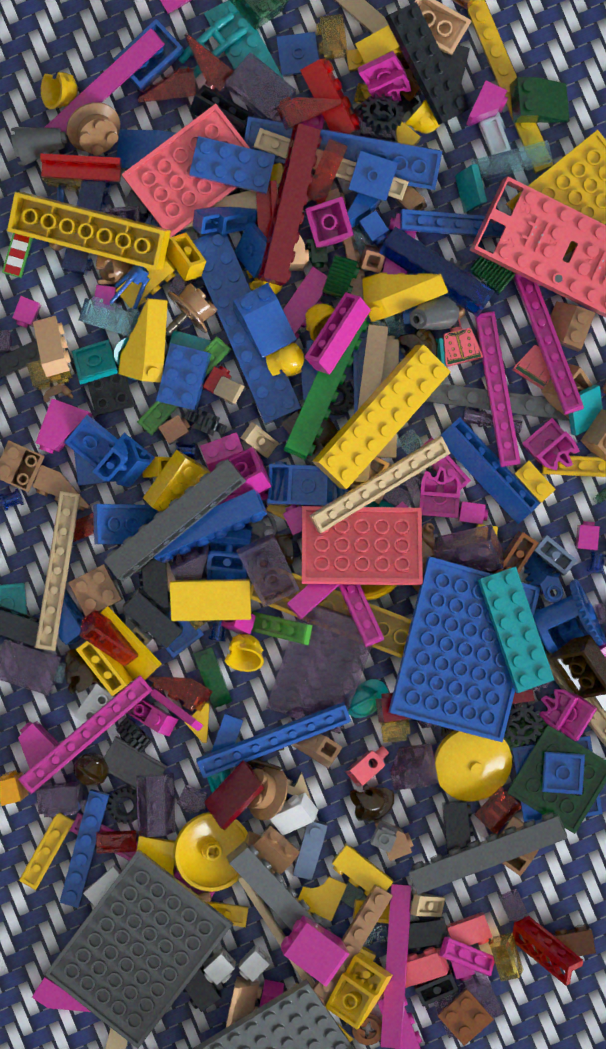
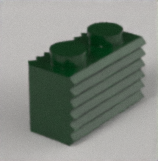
[469,251,515,295]
[322,254,360,300]

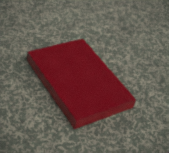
[204,760,265,830]

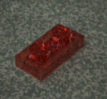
[96,830,137,853]

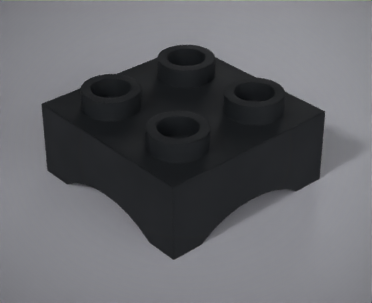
[87,369,135,417]

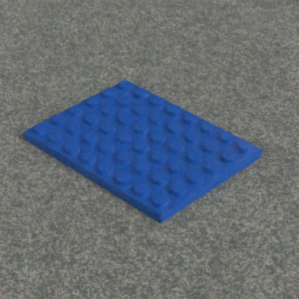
[388,556,540,743]

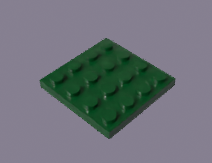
[507,725,606,834]

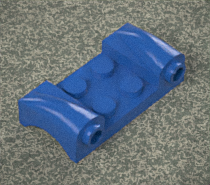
[267,461,348,506]

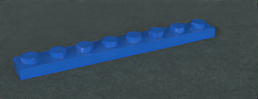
[196,702,352,778]

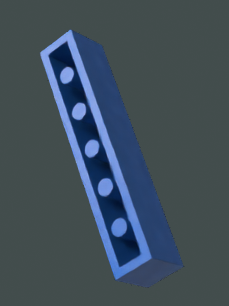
[440,417,540,524]
[154,489,267,563]

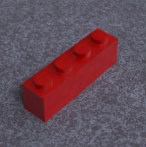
[300,58,361,134]

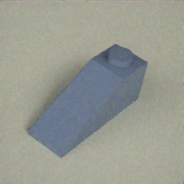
[293,820,327,881]

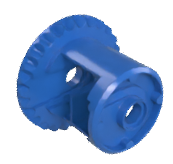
[533,579,606,654]

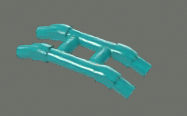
[178,11,247,78]

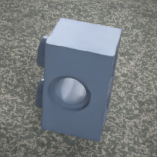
[533,535,577,576]

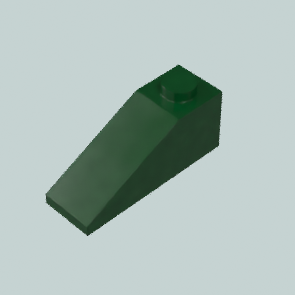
[193,646,233,708]

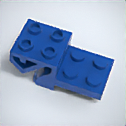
[64,414,155,487]
[207,526,253,580]

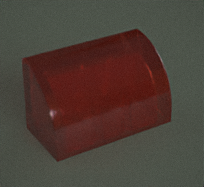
[474,786,521,833]

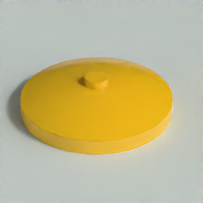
[433,730,512,801]
[173,812,248,892]

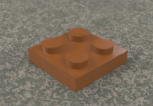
[437,988,494,1046]

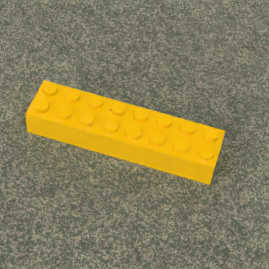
[7,192,171,270]
[312,344,451,489]

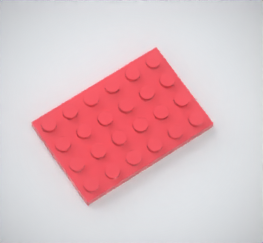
[121,104,250,237]
[302,506,423,585]

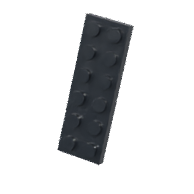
[385,2,470,125]

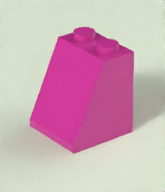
[35,399,93,454]
[18,721,60,769]
[281,915,349,987]

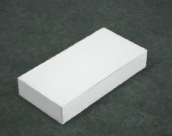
[479,115,511,159]

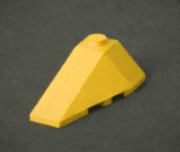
[362,273,448,322]
[118,298,168,382]

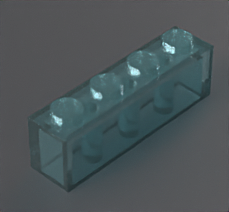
[471,140,554,181]
[78,296,140,337]

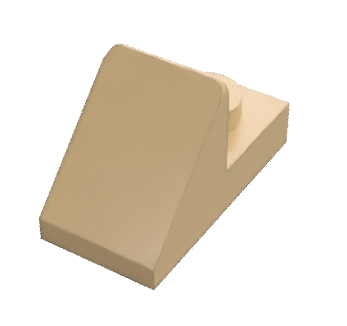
[214,377,245,405]
[240,422,279,459]
[287,772,311,800]
[410,892,445,917]

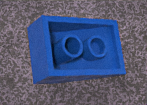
[116,129,176,170]
[233,283,297,358]

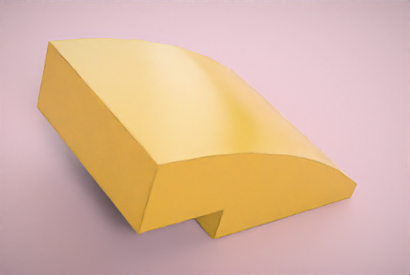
[325,953,393,1030]

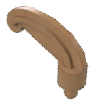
[43,385,73,402]

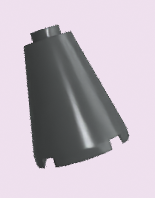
[11,127,68,167]
[410,293,459,330]

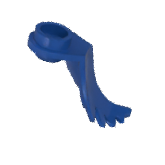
[524,553,564,603]

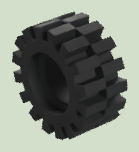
[328,382,354,416]
[116,717,152,753]
[107,787,144,824]

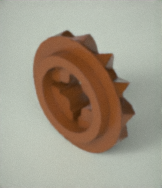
[352,1013,382,1045]

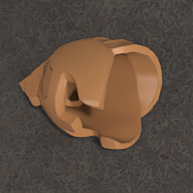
[96,255,135,285]

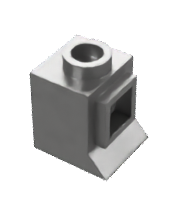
[370,821,398,853]

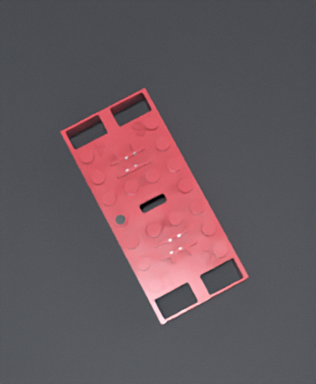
[470,177,606,318]

